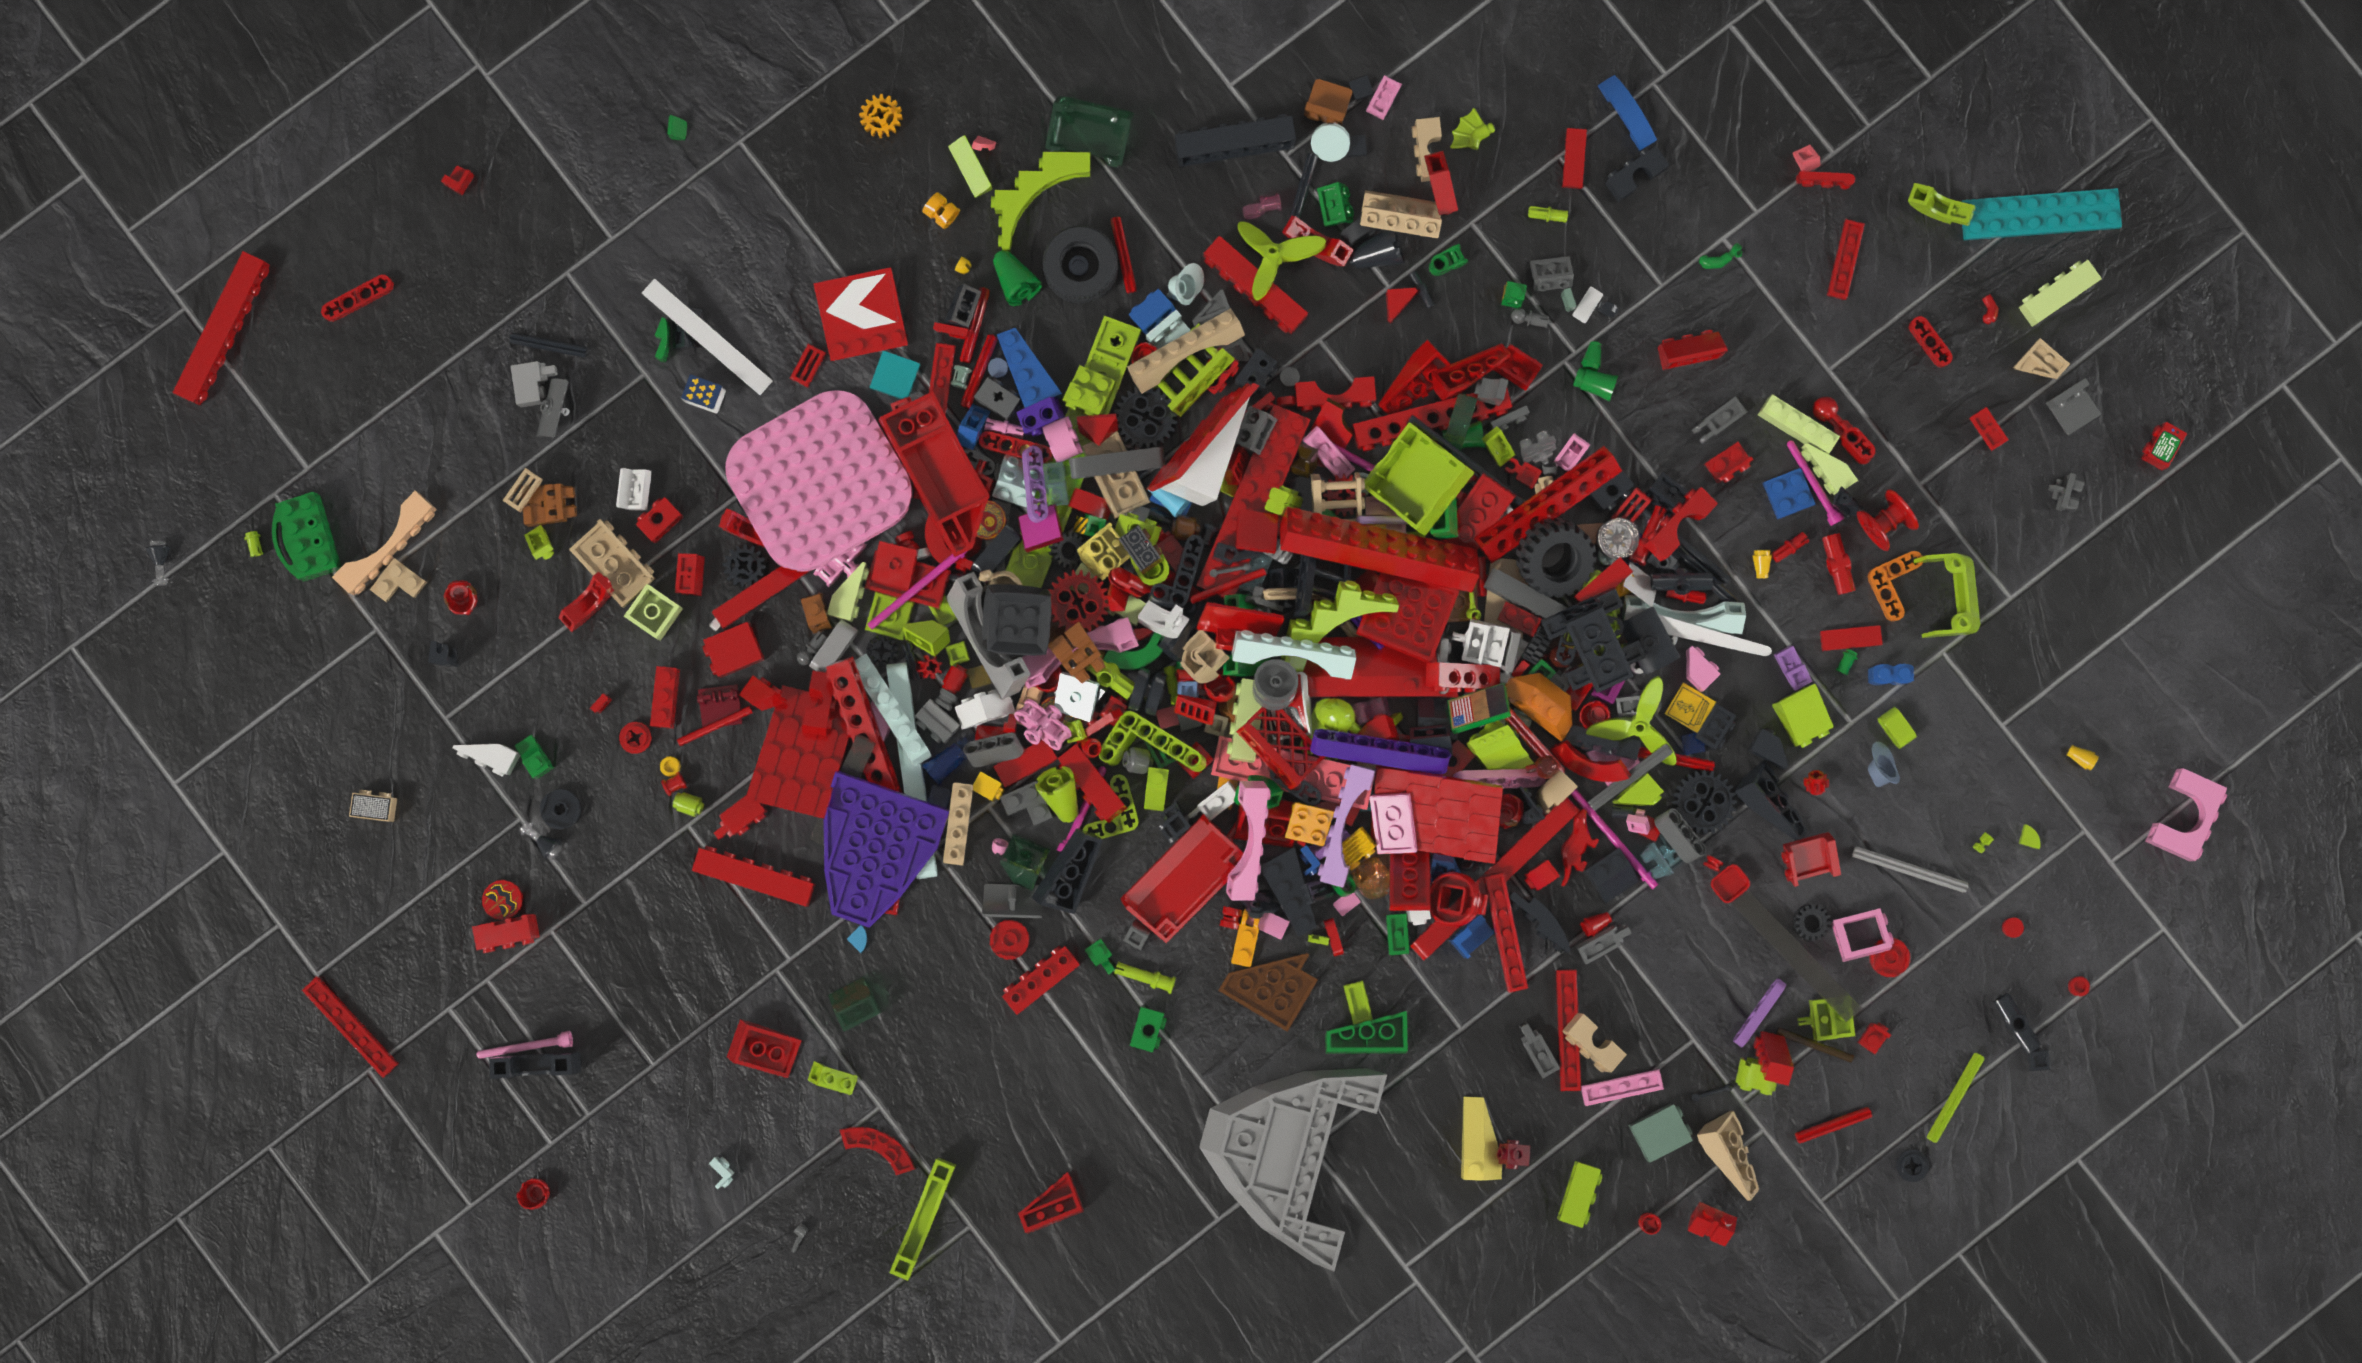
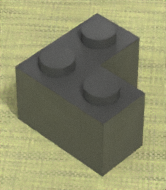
[1000,781,1053,826]

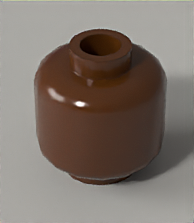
[1171,515,1201,542]

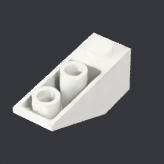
[453,744,520,777]

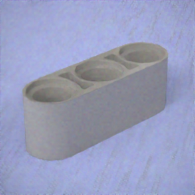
[809,619,859,672]

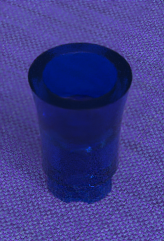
[921,743,967,786]

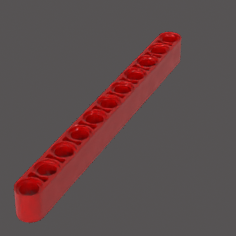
[1410,797,1580,961]

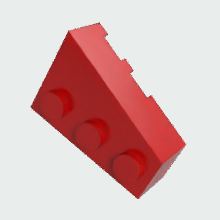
[1018,1172,1084,1234]

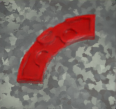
[1550,740,1631,782]
[840,1127,916,1175]

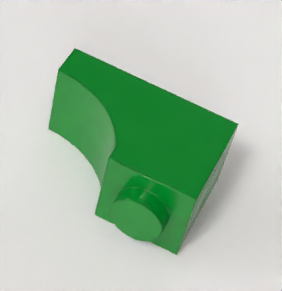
[515,735,554,779]

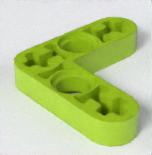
[1083,774,1139,839]

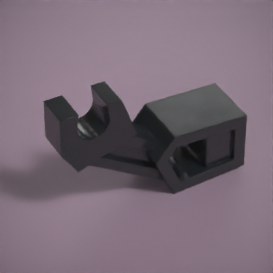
[1212,542,1263,566]

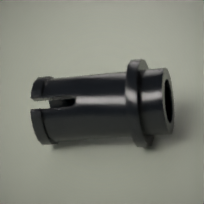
[1147,507,1173,527]
[1612,805,1637,818]

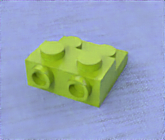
[1063,365,1116,416]

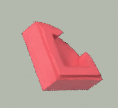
[972,136,996,151]

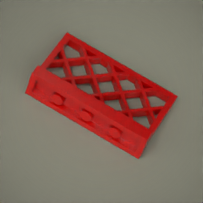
[1236,707,1325,790]

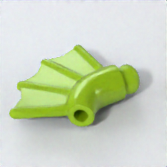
[1450,108,1495,150]

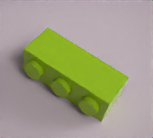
[1557,1161,1602,1228]

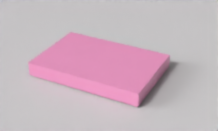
[1370,793,1418,854]

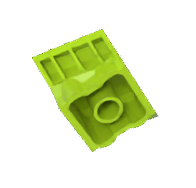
[1466,721,1534,770]

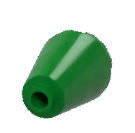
[993,250,1042,306]

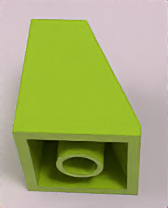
[1772,684,1833,748]

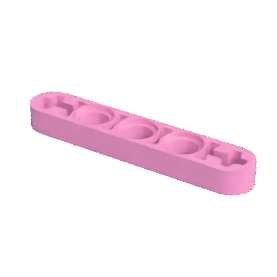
[1452,769,1546,788]

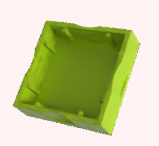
[1364,422,1475,536]

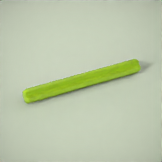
[1927,1053,1985,1143]

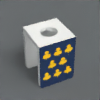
[681,374,726,414]

